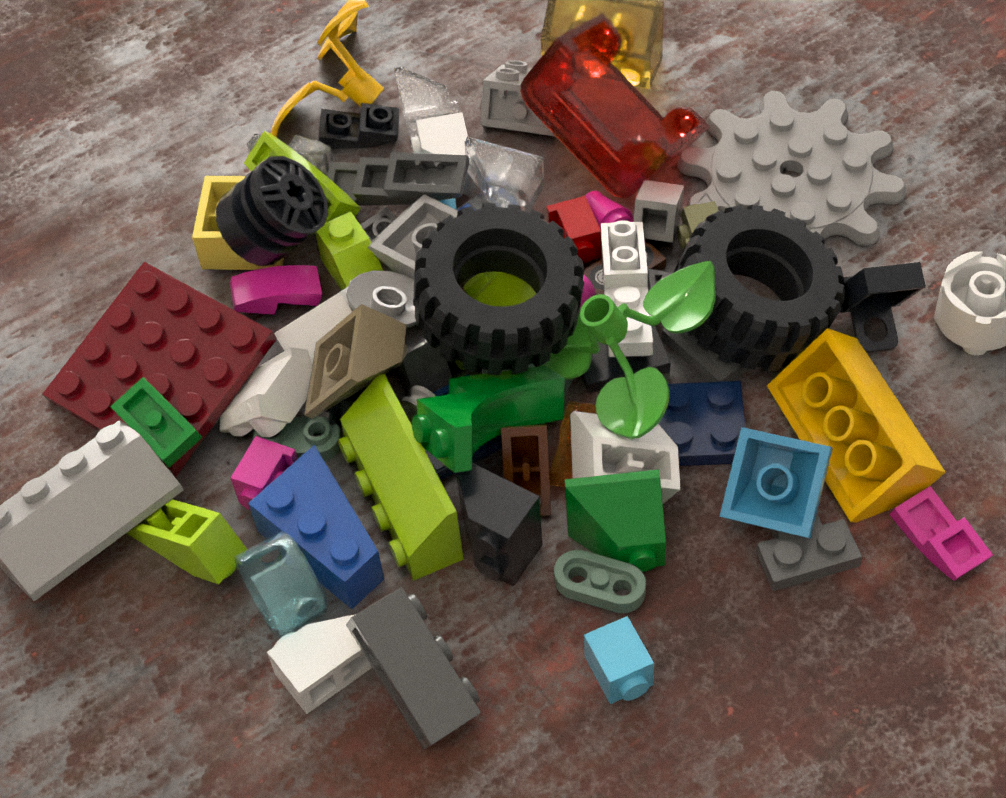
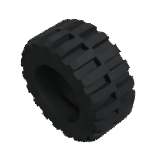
[413,202,584,375]
[673,205,845,371]

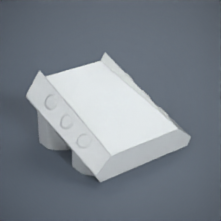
[220,347,312,437]

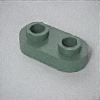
[253,417,341,462]
[554,550,646,613]

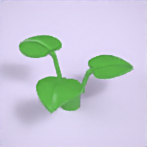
[541,261,716,440]

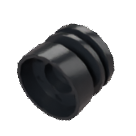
[216,156,328,266]

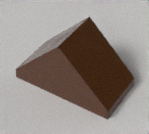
[501,424,551,516]

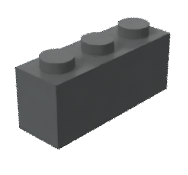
[346,586,481,750]

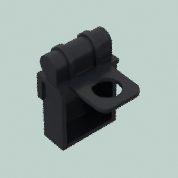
[840,262,926,352]

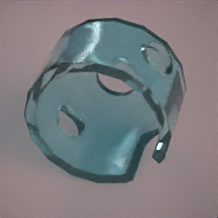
[235,531,328,639]

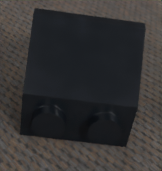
[456,463,543,586]

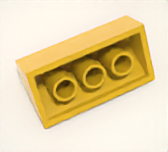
[767,328,946,523]

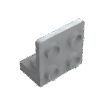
[480,60,574,136]

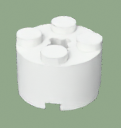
[934,251,1006,355]

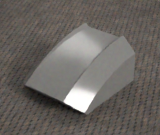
[368,194,475,289]

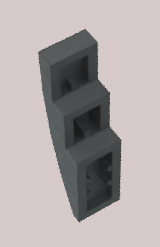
[327,152,470,206]

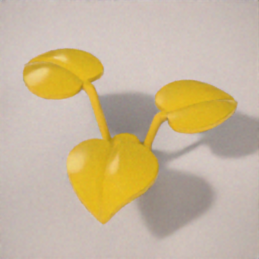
[271,0,384,138]

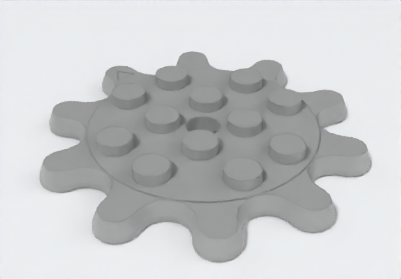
[677,91,906,246]

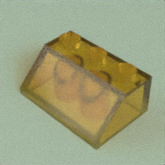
[540,0,664,89]

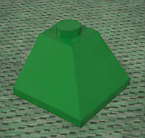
[565,469,666,572]

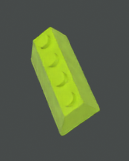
[338,374,464,581]

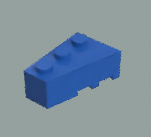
[248,445,384,609]

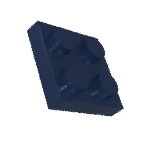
[658,381,746,466]

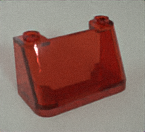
[520,13,710,199]

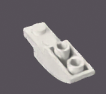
[601,221,653,357]

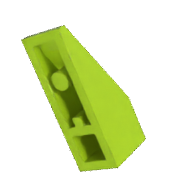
[127,499,249,584]

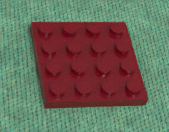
[42,262,277,477]

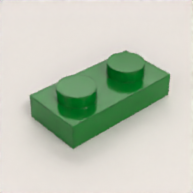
[110,377,202,468]

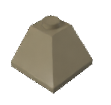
[304,304,407,419]

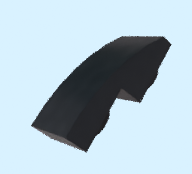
[318,103,399,149]

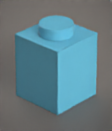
[584,616,654,704]

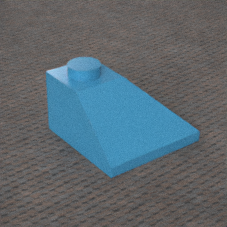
[719,427,832,539]

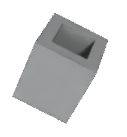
[633,180,684,243]

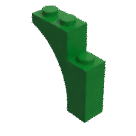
[412,365,565,473]

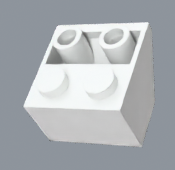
[570,411,680,503]

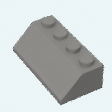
[0,420,183,601]

